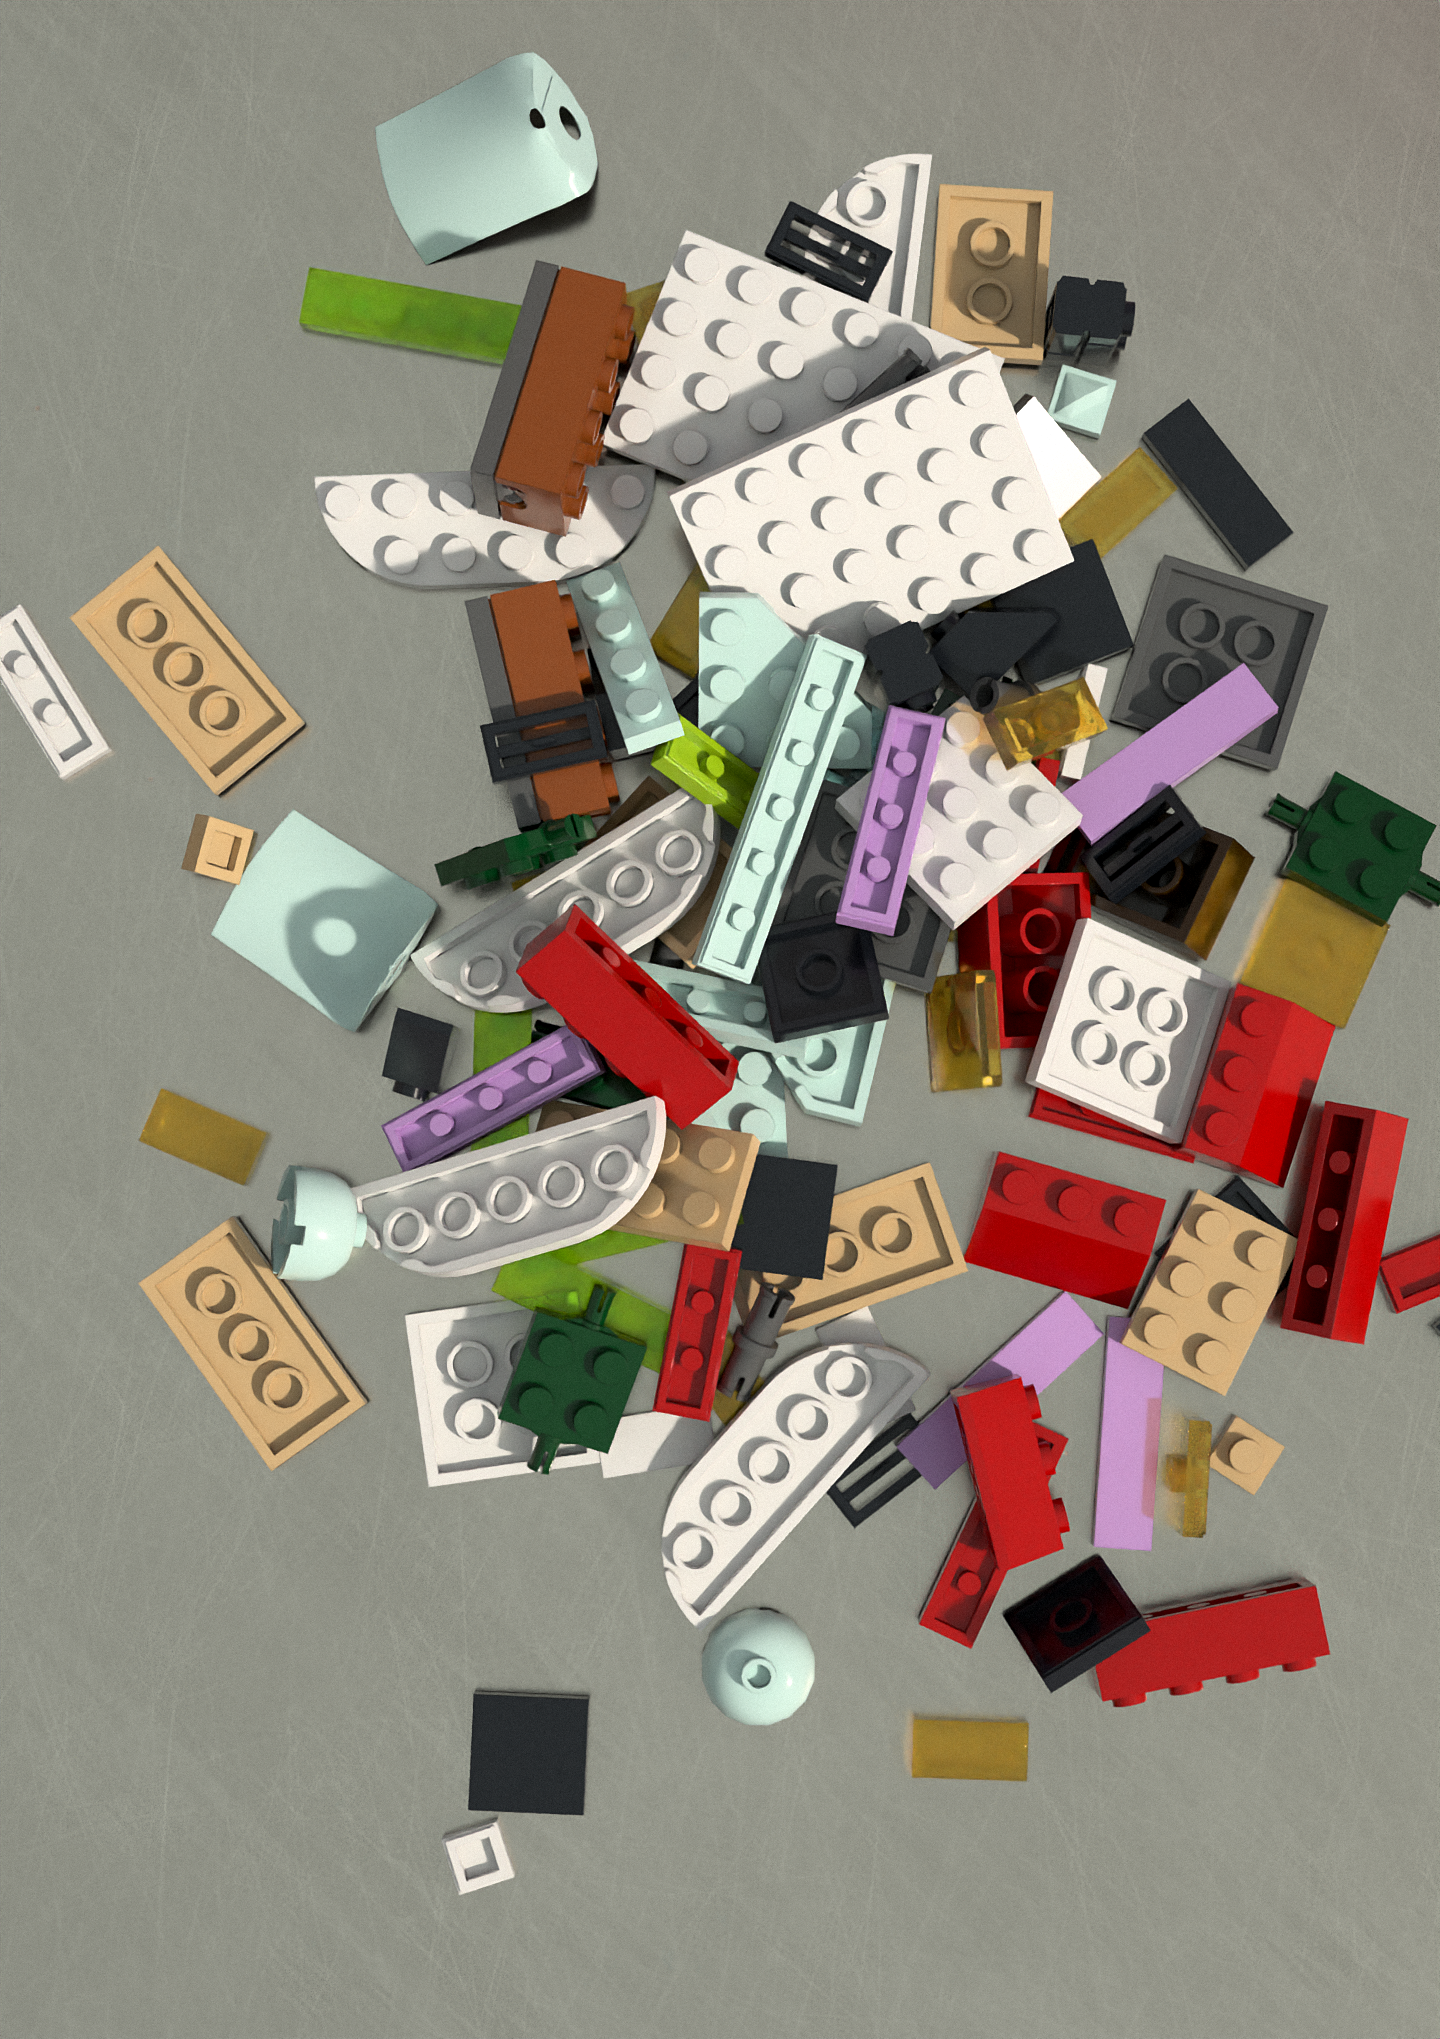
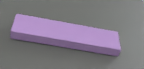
[1062,663,1279,846]
[836,705,946,936]
[381,1025,607,1172]
[895,1291,1104,1490]
[1092,1316,1164,1551]

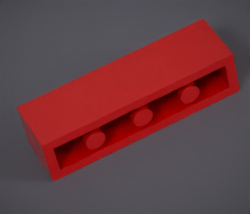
[515,904,739,1130]
[1280,1101,1409,1345]
[1091,1579,1330,1707]

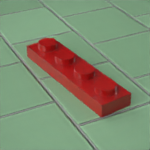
[918,1421,1069,1649]

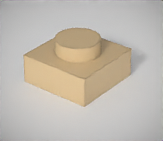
[181,814,254,885]
[1203,1414,1285,1495]

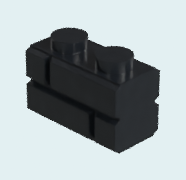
[1043,276,1135,366]
[863,620,943,716]

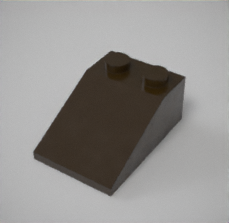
[1043,812,1255,961]

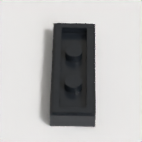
[1142,398,1294,570]

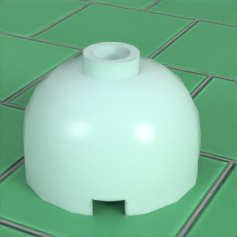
[271,1165,367,1281]
[702,1608,815,1725]

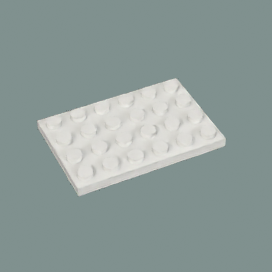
[603,230,1005,482]
[667,347,1074,653]

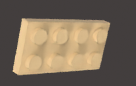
[69,546,305,796]
[535,1101,760,1251]
[733,1162,968,1338]
[138,1216,368,1471]

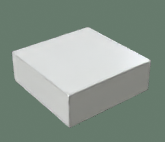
[442,1818,515,1895]

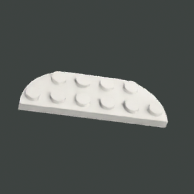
[802,154,932,320]
[314,464,656,589]
[410,788,721,1013]
[350,1096,666,1278]
[662,1342,931,1632]

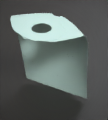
[375,52,598,265]
[211,809,438,1032]

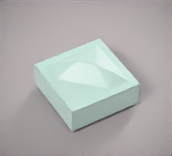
[1047,364,1117,438]

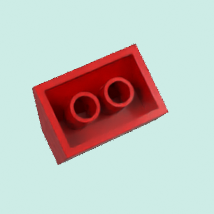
[957,872,1091,1052]
[1174,983,1335,1189]
[963,1151,1166,1309]
[950,1374,1070,1572]

